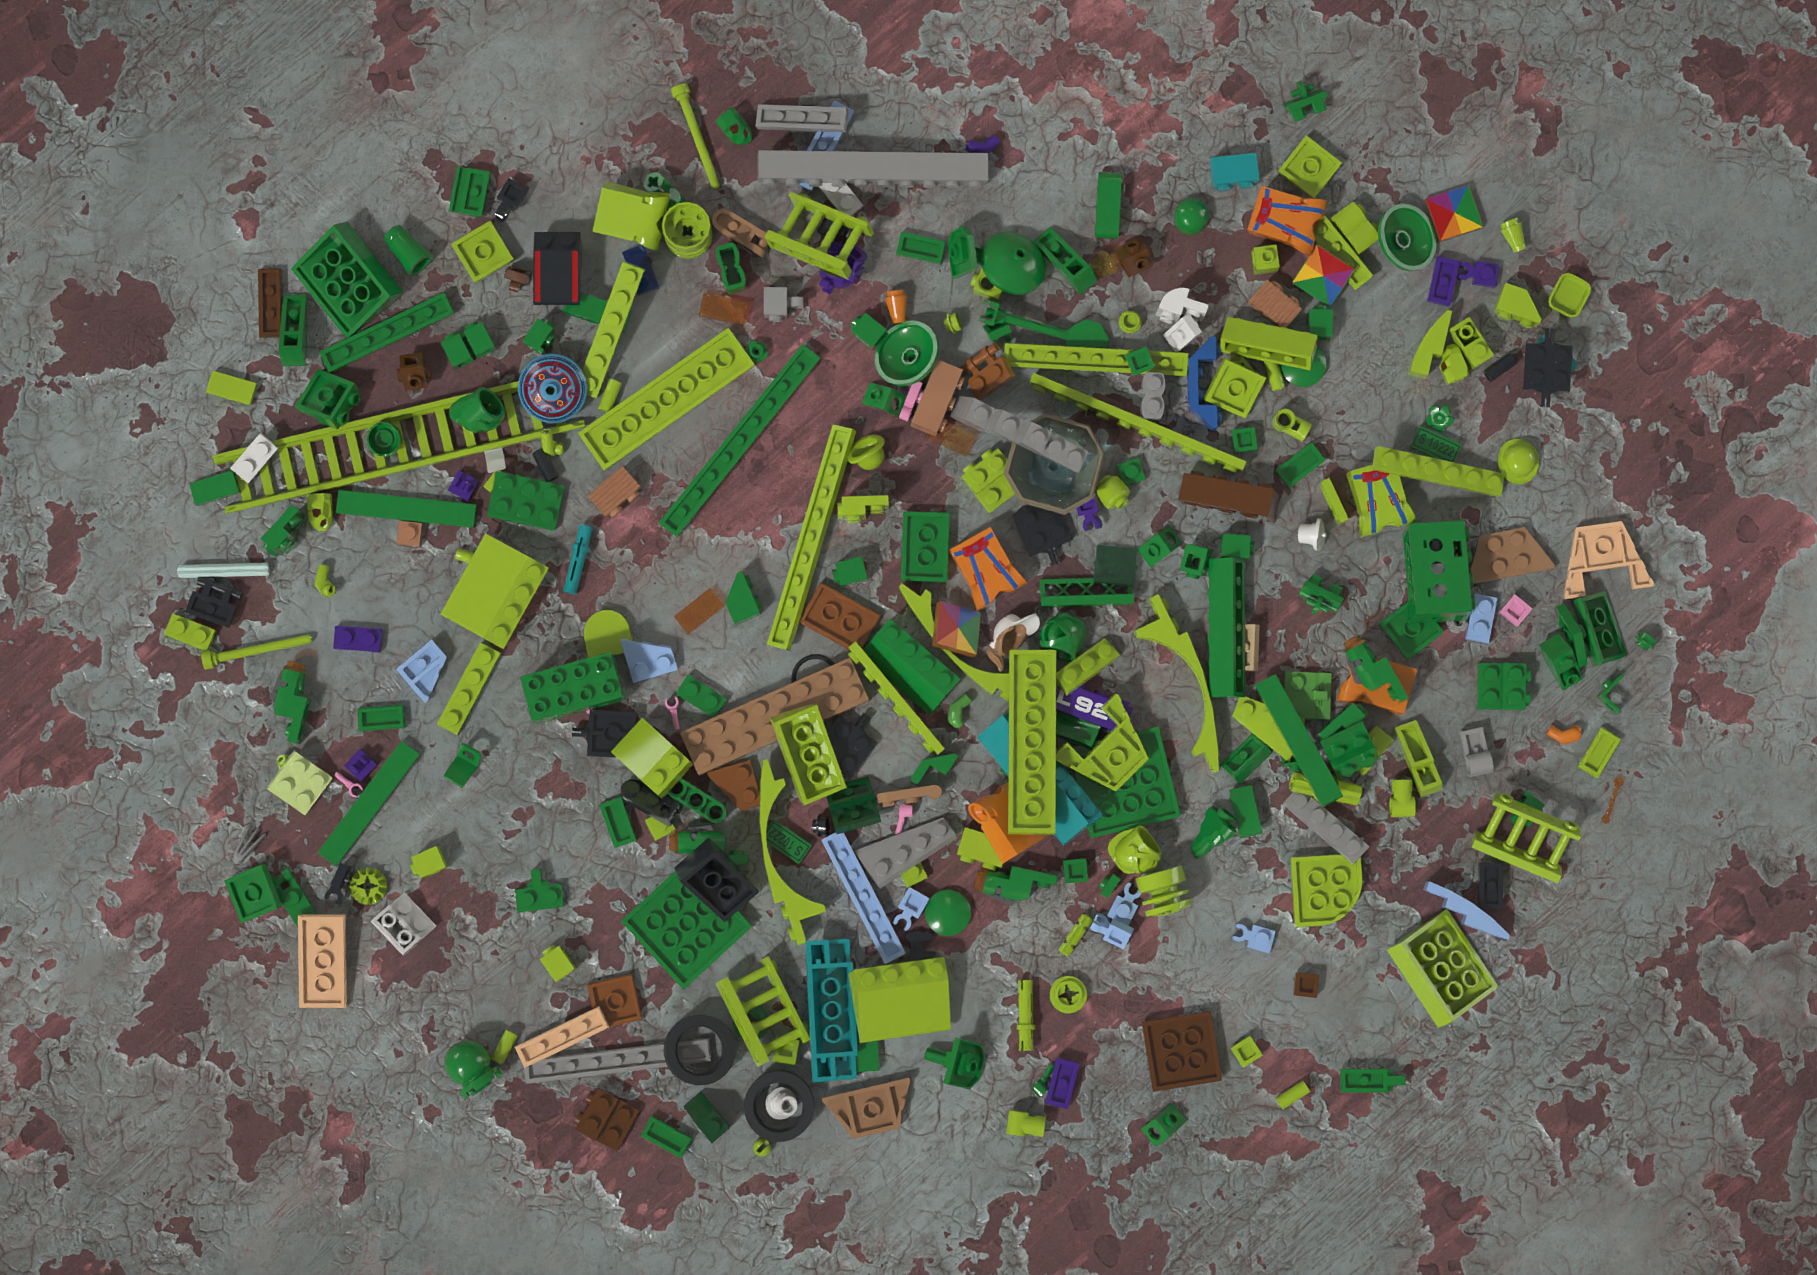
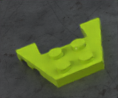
[1056,693,1149,791]

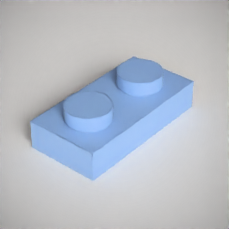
[1465,594,1497,644]

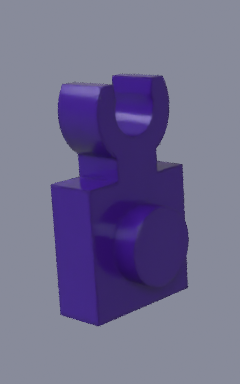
[1457,261,1499,288]
[1076,489,1103,531]

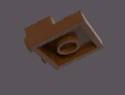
[574,1088,640,1152]

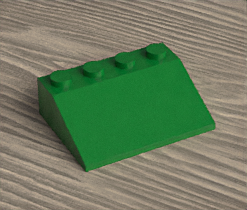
[291,222,404,339]

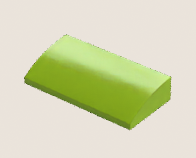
[770,704,847,806]

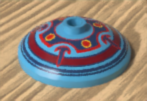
[518,354,587,423]

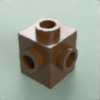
[1115,237,1154,278]
[397,352,431,391]

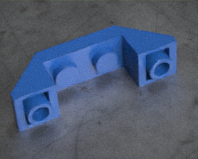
[1187,336,1221,431]

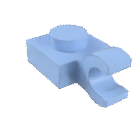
[1090,913,1134,949]

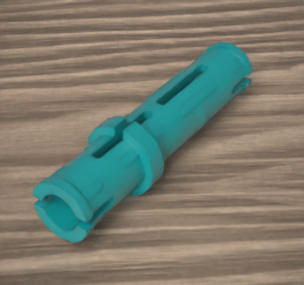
[562,524,594,595]

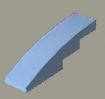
[1423,881,1510,940]

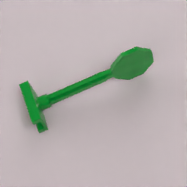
[978,299,1109,348]

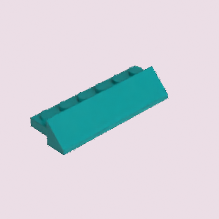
[977,713,1103,846]
[805,939,858,1082]

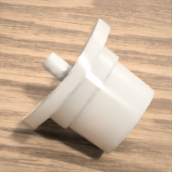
[1298,518,1326,551]
[766,1087,797,1120]

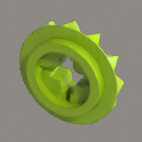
[349,867,387,905]
[1050,976,1087,1013]

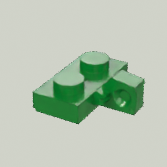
[515,869,564,913]

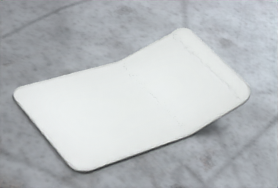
[484,448,506,473]

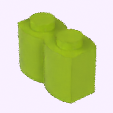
[1329,202,1379,256]

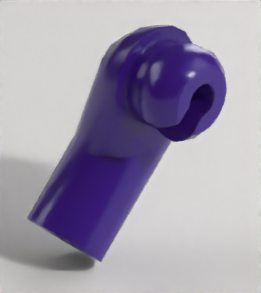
[965,134,1000,155]

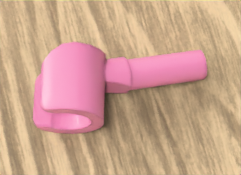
[665,697,680,730]
[334,771,363,797]
[895,804,912,835]

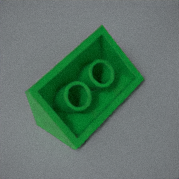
[1571,591,1627,667]

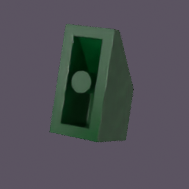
[683,1091,731,1144]

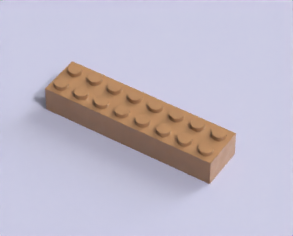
[680,658,869,776]

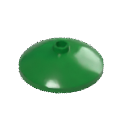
[1378,203,1436,271]
[980,232,1046,295]
[875,321,939,386]

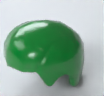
[1174,198,1209,236]
[366,422,402,457]

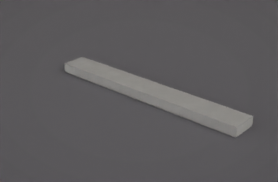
[524,1038,712,1084]

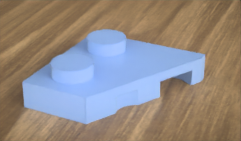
[620,638,678,683]
[396,639,447,703]

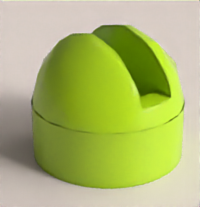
[753,1138,772,1157]

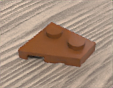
[707,760,760,811]

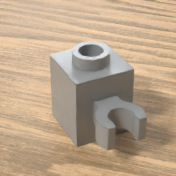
[764,287,803,322]

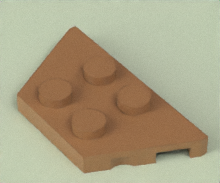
[1470,527,1555,585]
[822,1077,910,1139]

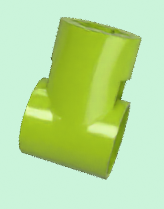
[1272,409,1312,442]
[1389,780,1415,817]
[1006,1110,1046,1137]

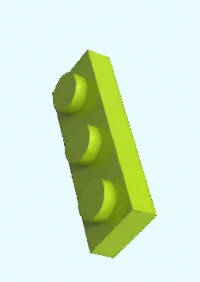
[1056,638,1120,696]

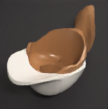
[986,614,1040,672]

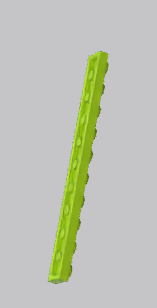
[1029,373,1247,474]
[767,425,856,651]

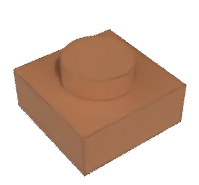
[396,521,423,547]

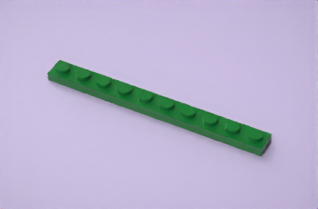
[659,344,821,538]

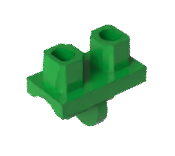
[1282,80,1328,122]
[1298,574,1344,615]

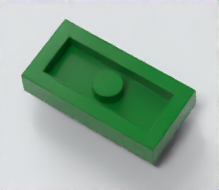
[675,675,727,718]

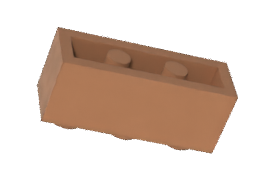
[911,359,965,437]

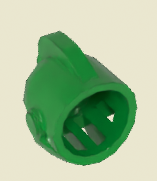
[449,387,505,433]
[1039,613,1087,662]

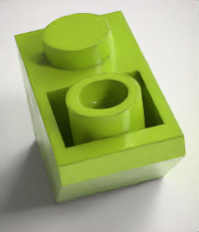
[1493,282,1541,328]
[1449,317,1494,371]
[956,827,1002,871]

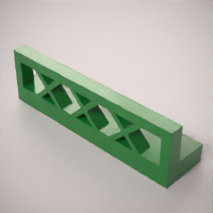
[1040,577,1134,608]

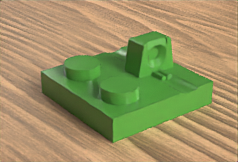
[1284,671,1332,720]

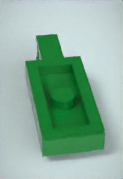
[1340,1069,1405,1093]

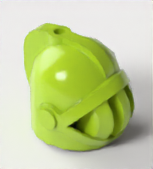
[1108,825,1162,874]

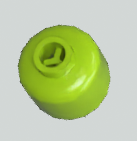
[1096,475,1130,510]

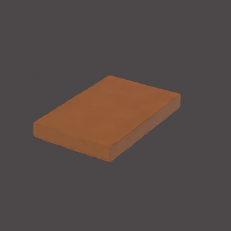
[799,582,881,651]

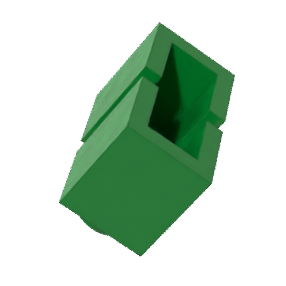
[441,322,497,370]

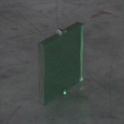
[1093,545,1138,586]

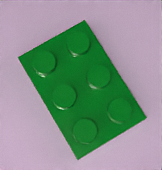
[486,471,564,531]
[901,511,949,583]

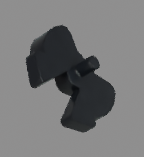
[906,931,936,962]

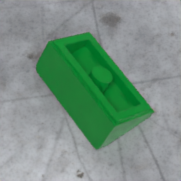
[1220,733,1272,784]

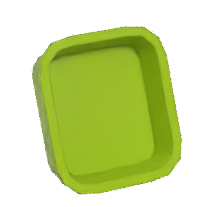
[1548,273,1591,318]

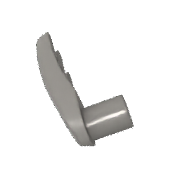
[233,824,266,864]

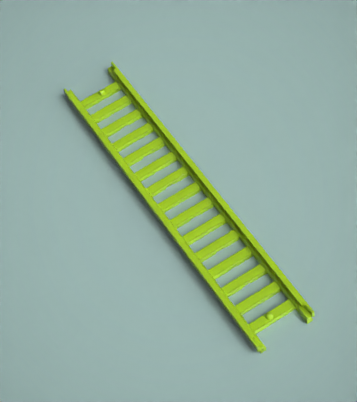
[212,381,586,514]

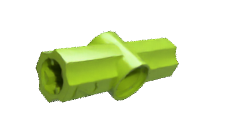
[1289,771,1362,806]

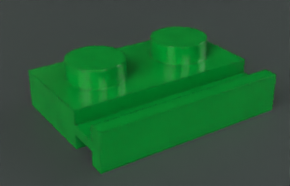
[449,166,491,218]

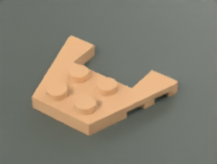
[1563,521,1654,600]

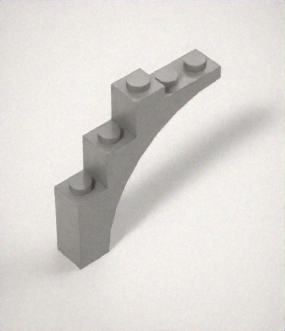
[949,395,1088,473]

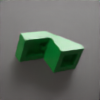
[910,753,958,785]

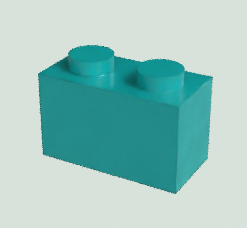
[1209,153,1259,192]

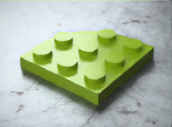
[1290,855,1362,927]

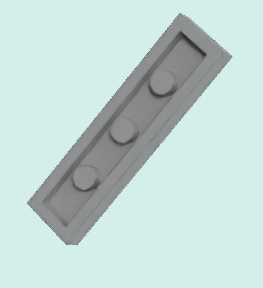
[756,105,849,132]
[1283,792,1370,865]

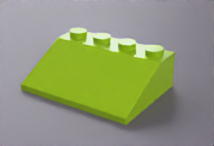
[440,533,549,649]
[1387,909,1499,1028]
[848,957,951,1043]

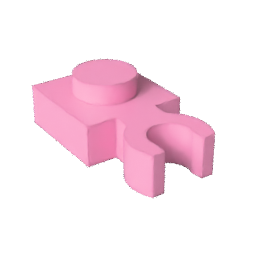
[899,382,924,422]

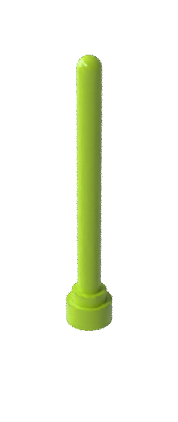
[670,83,720,189]
[201,634,313,670]

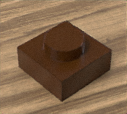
[1293,972,1319,998]

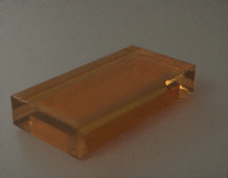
[699,293,749,326]
[925,422,976,457]
[674,588,724,635]

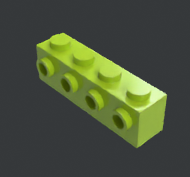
[1220,317,1318,370]

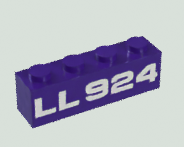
[1056,684,1133,731]

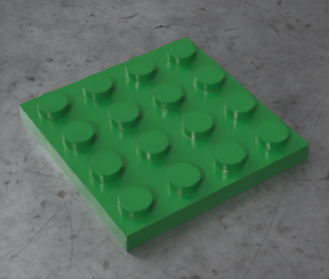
[1072,726,1181,839]
[621,871,753,990]

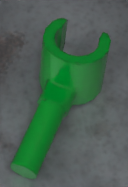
[1032,1064,1054,1097]

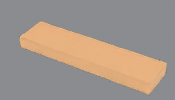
[515,1006,609,1068]

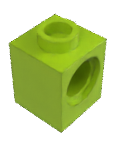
[1251,245,1280,275]
[970,268,1003,303]
[410,846,448,879]
[540,945,577,982]

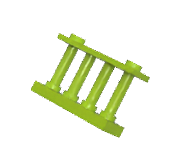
[764,191,874,279]
[1471,792,1581,884]
[715,956,810,1067]

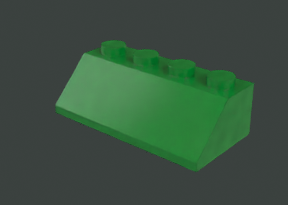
[863,619,960,715]

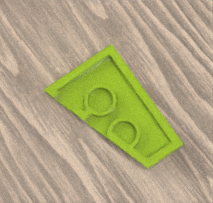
[1232,696,1306,762]

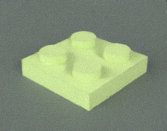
[266,750,332,815]

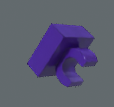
[448,470,479,502]
[344,749,378,782]

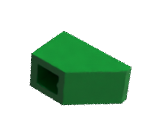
[725,571,763,626]
[1539,633,1583,691]

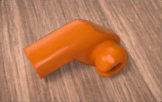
[1546,725,1582,744]

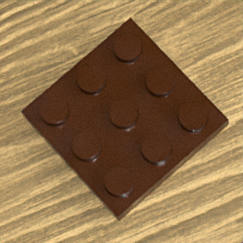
[1141,1011,1222,1092]

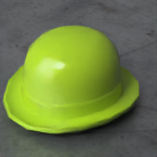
[848,434,885,470]
[1498,439,1539,484]

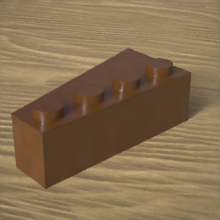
[1178,471,1280,523]

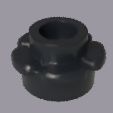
[812,814,830,837]

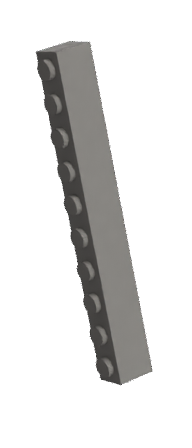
[757,150,988,189]

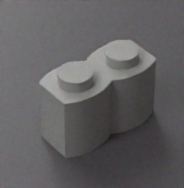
[1140,372,1165,422]

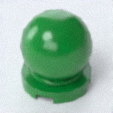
[444,1040,503,1100]

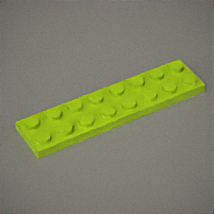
[578,328,755,471]
[1008,650,1056,835]

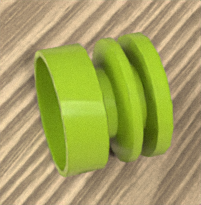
[662,202,713,259]
[1135,865,1193,917]

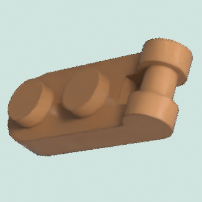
[712,209,768,258]
[876,785,942,807]

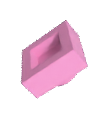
[1499,594,1532,627]

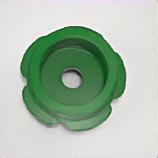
[745,341,768,363]
[1635,631,1657,651]

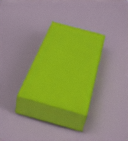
[206,371,258,406]
[1319,478,1349,525]
[1577,727,1621,779]

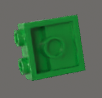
[294,369,361,430]
[260,505,306,558]
[1476,663,1531,711]
[1314,703,1368,743]
[1320,721,1380,780]

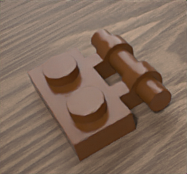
[960,343,1015,400]

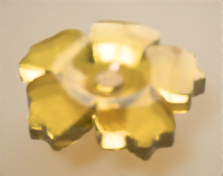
[1090,250,1118,278]

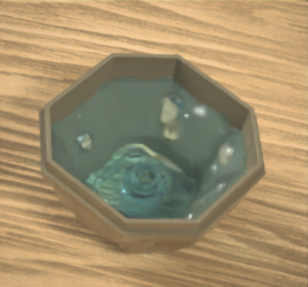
[1004,413,1105,515]

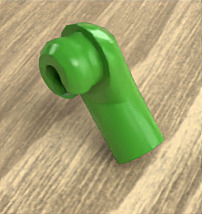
[948,693,972,728]

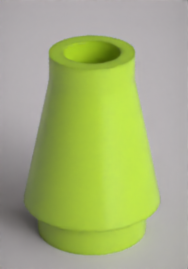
[1500,217,1527,253]

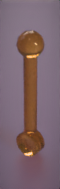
[1602,778,1624,824]

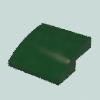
[826,776,881,834]

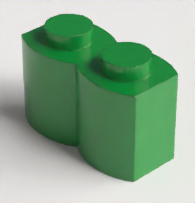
[716,242,746,295]

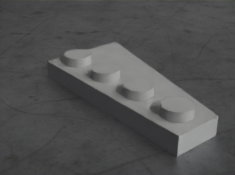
[854,818,957,888]

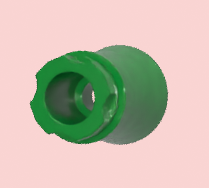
[383,225,434,277]

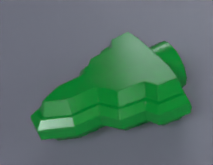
[1191,806,1237,859]

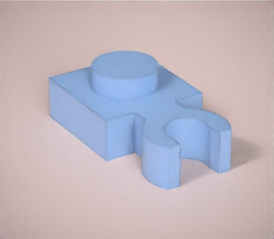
[1107,883,1141,925]
[893,887,929,931]
[1232,924,1276,954]

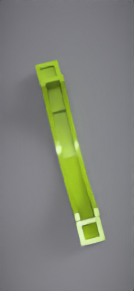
[899,583,1009,702]
[1134,594,1219,774]
[759,759,826,945]

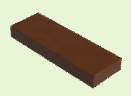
[258,268,283,338]

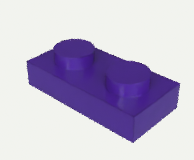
[1427,256,1460,307]
[333,626,382,653]
[1045,1058,1079,1109]

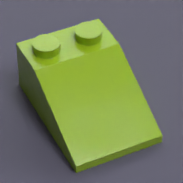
[611,718,693,798]

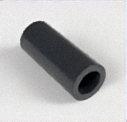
[1483,353,1517,382]
[532,448,559,482]

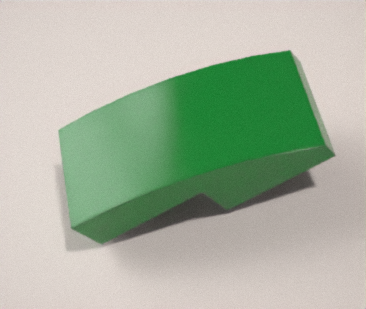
[1229,785,1263,839]

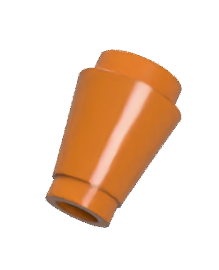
[885,290,907,323]

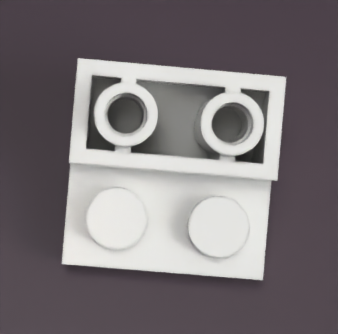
[1156,288,1209,324]
[371,892,436,956]

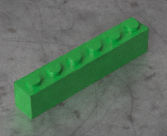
[1207,557,1245,698]

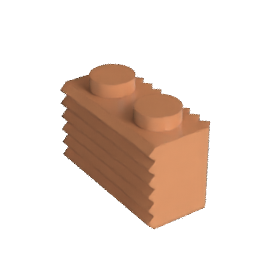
[1248,280,1302,328]
[587,466,642,518]

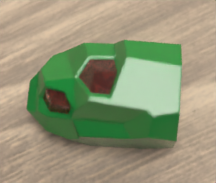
[716,107,752,146]

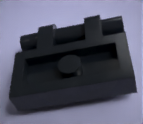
[185,577,243,628]

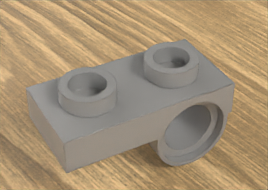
[1459,727,1494,777]

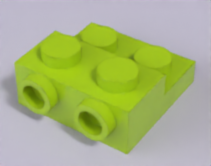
[961,448,1020,514]
[837,495,889,524]

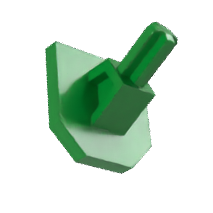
[947,226,983,279]
[924,1038,986,1089]

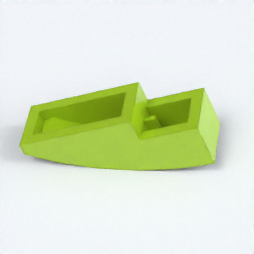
[1407,310,1452,379]
[1395,720,1443,798]

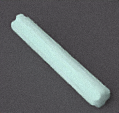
[177,563,270,578]

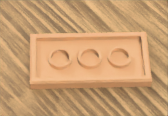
[298,914,347,1008]

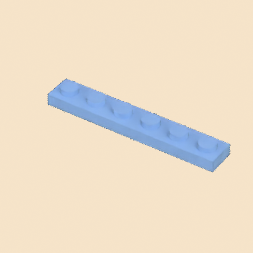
[821,832,906,964]

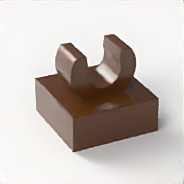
[504,266,532,292]

